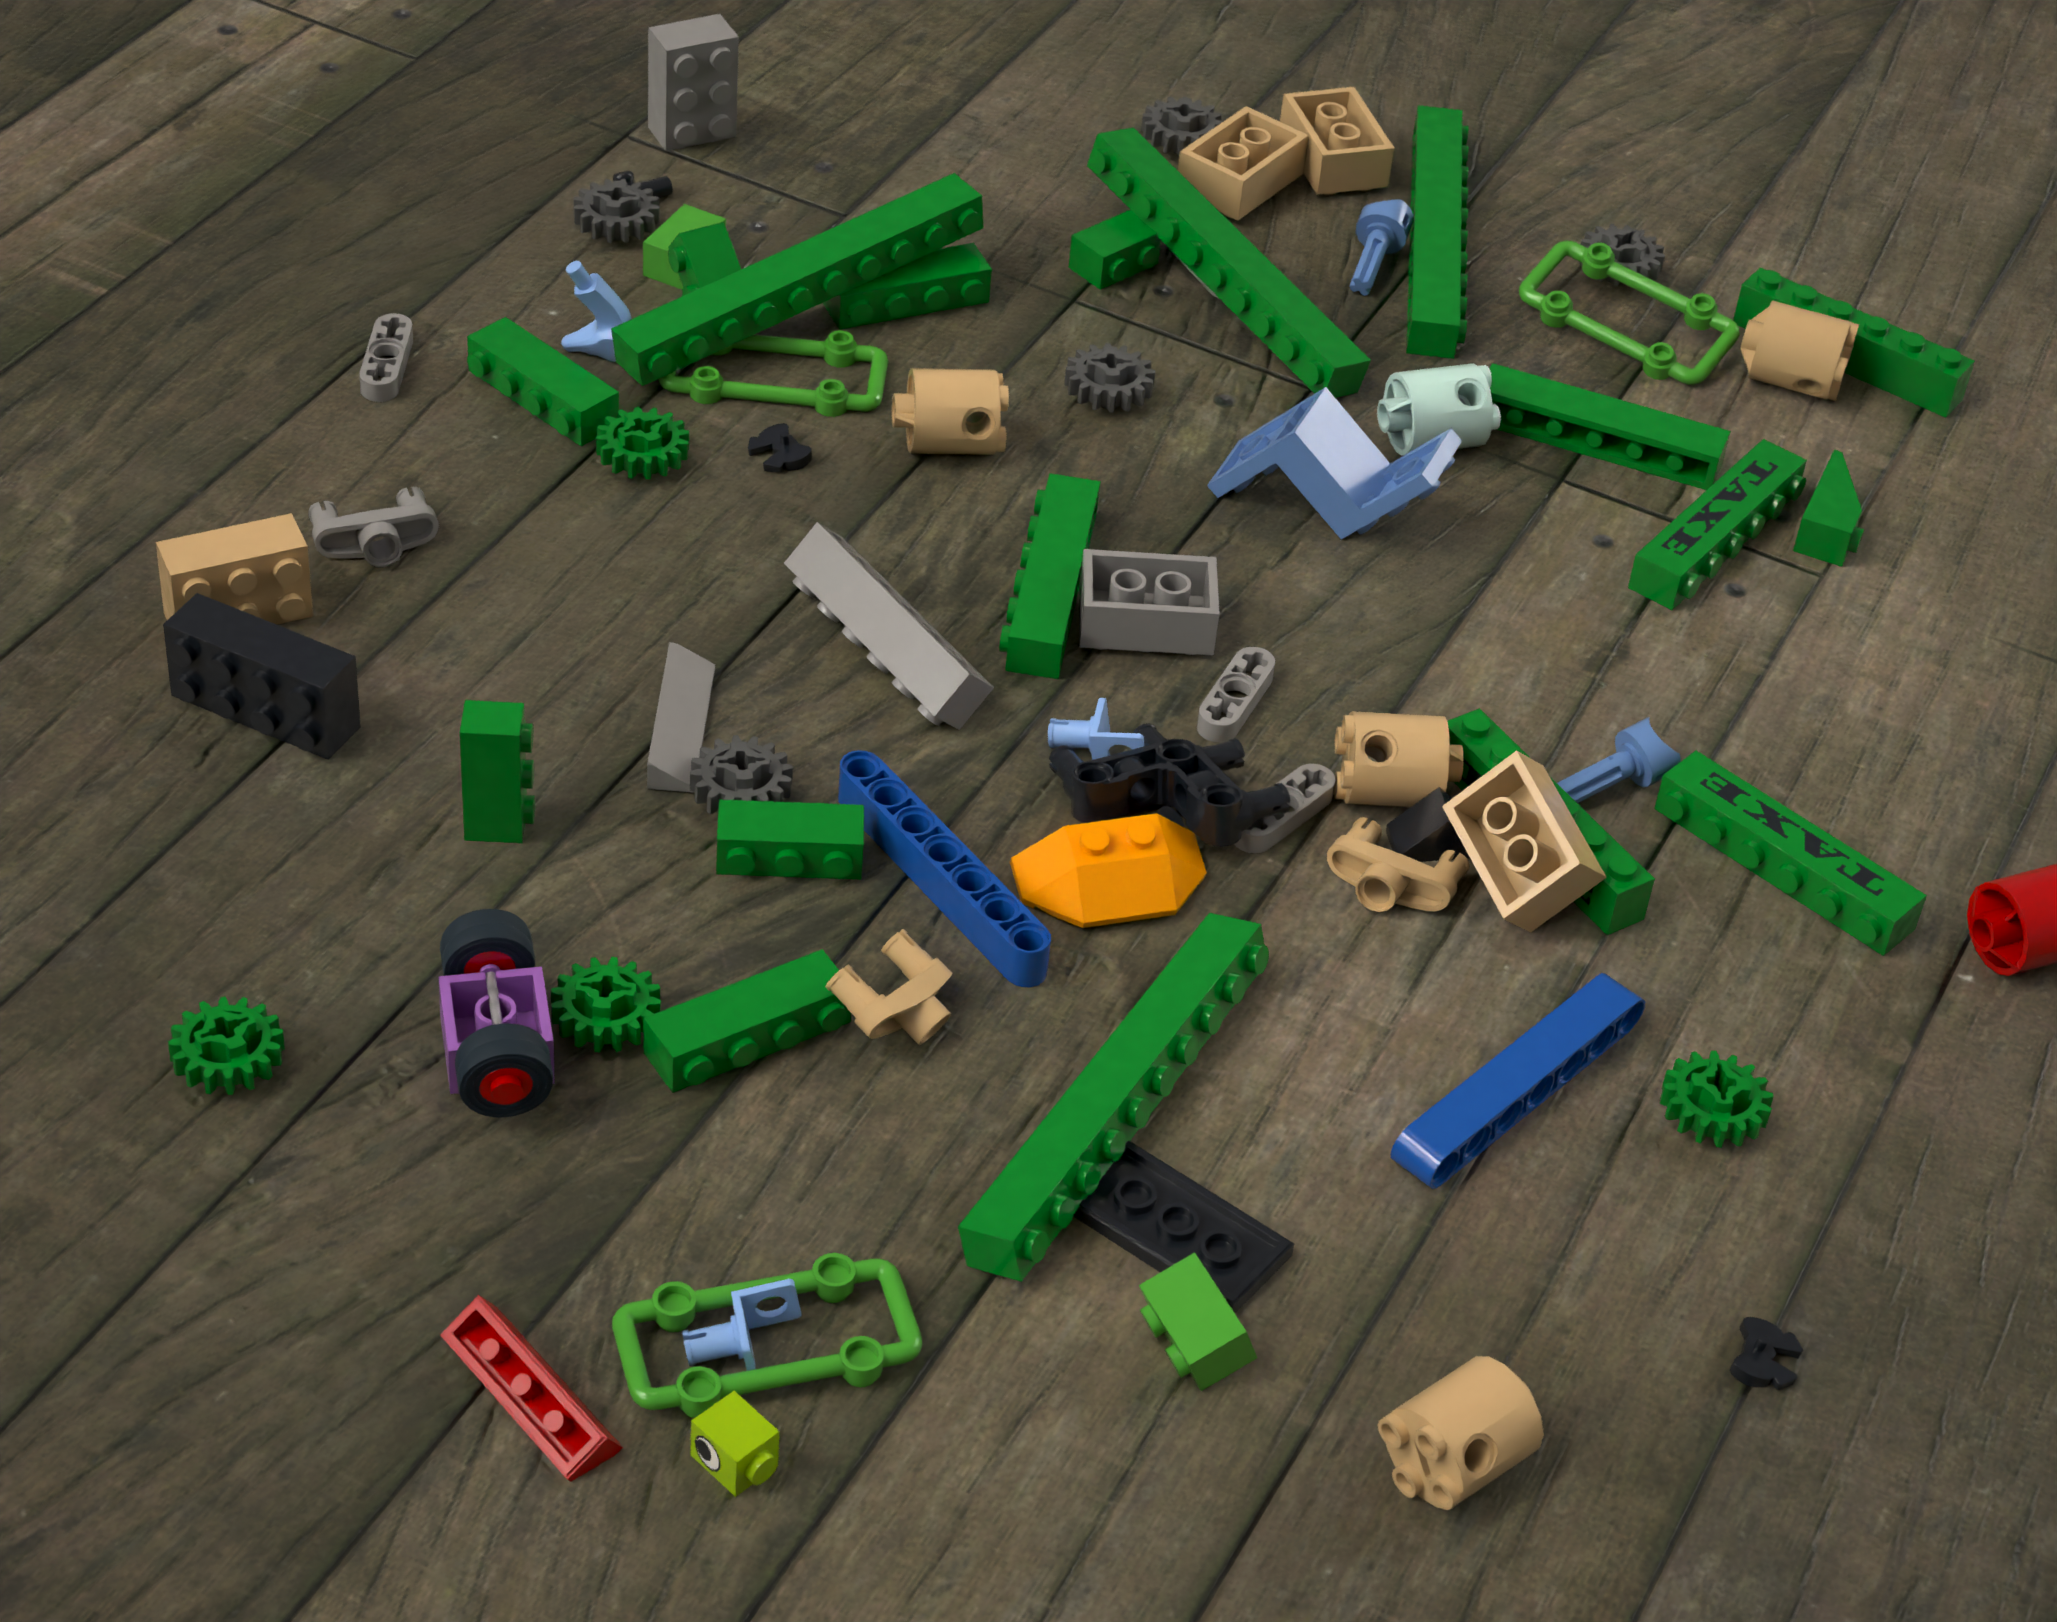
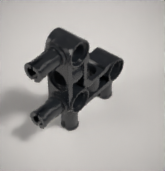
[1049,723,1290,847]

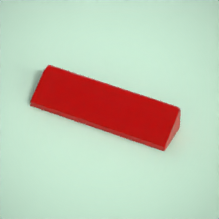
[440,1295,623,1482]

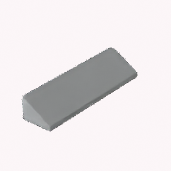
[647,642,715,793]

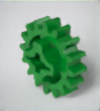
[596,407,689,480]
[551,957,661,1053]
[168,996,285,1095]
[1660,1050,1774,1148]

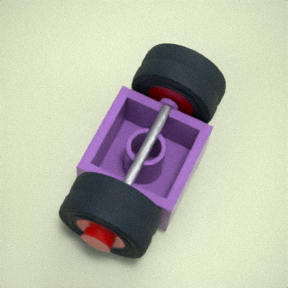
[438,909,554,1118]

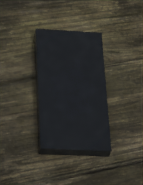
[1073,1141,1294,1313]

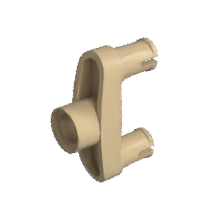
[1327,817,1469,912]
[826,929,953,1045]

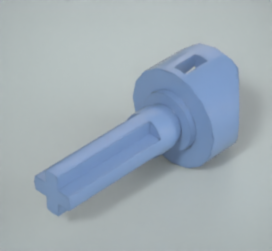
[1349,199,1414,296]
[1557,717,1681,803]

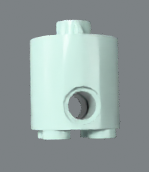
[1377,363,1501,456]

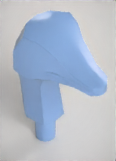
[561,261,632,362]

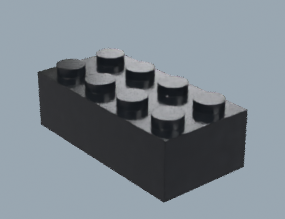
[163,593,361,760]

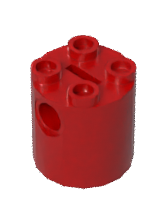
[1967,864,2057,976]

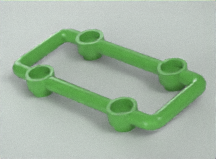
[1519,241,1740,385]
[658,330,888,417]
[612,1253,922,1418]

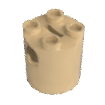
[1740,300,1859,401]
[892,368,1009,455]
[1334,711,1463,807]
[1378,1356,1544,1510]

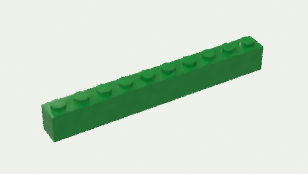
[1406,105,1469,359]
[1087,127,1371,398]
[611,173,984,386]
[958,913,1269,1282]

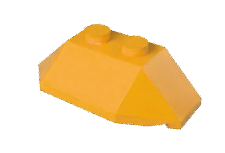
[1010,813,1207,928]

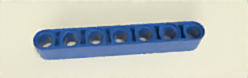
[838,750,1051,987]
[1390,973,1646,1189]

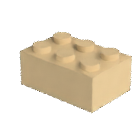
[1280,87,1394,195]
[1178,106,1309,221]
[156,513,313,625]
[1442,750,1606,932]

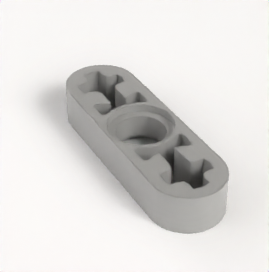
[359,313,413,402]
[1197,647,1275,743]
[1234,764,1336,853]

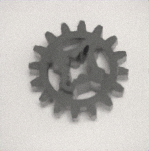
[1141,97,1224,156]
[574,179,660,243]
[1579,224,1665,288]
[1064,343,1155,413]
[690,735,793,814]

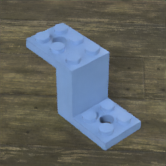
[1207,387,1462,539]

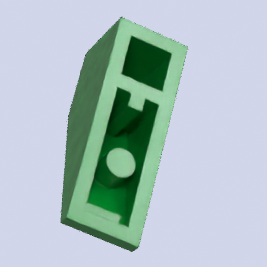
[1793,450,1865,567]

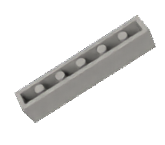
[784,522,994,730]

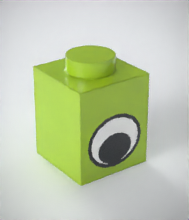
[691,1391,780,1497]

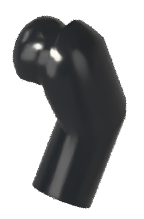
[612,170,673,198]

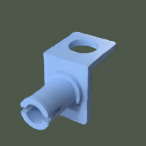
[1048,698,1145,760]
[682,1279,802,1371]

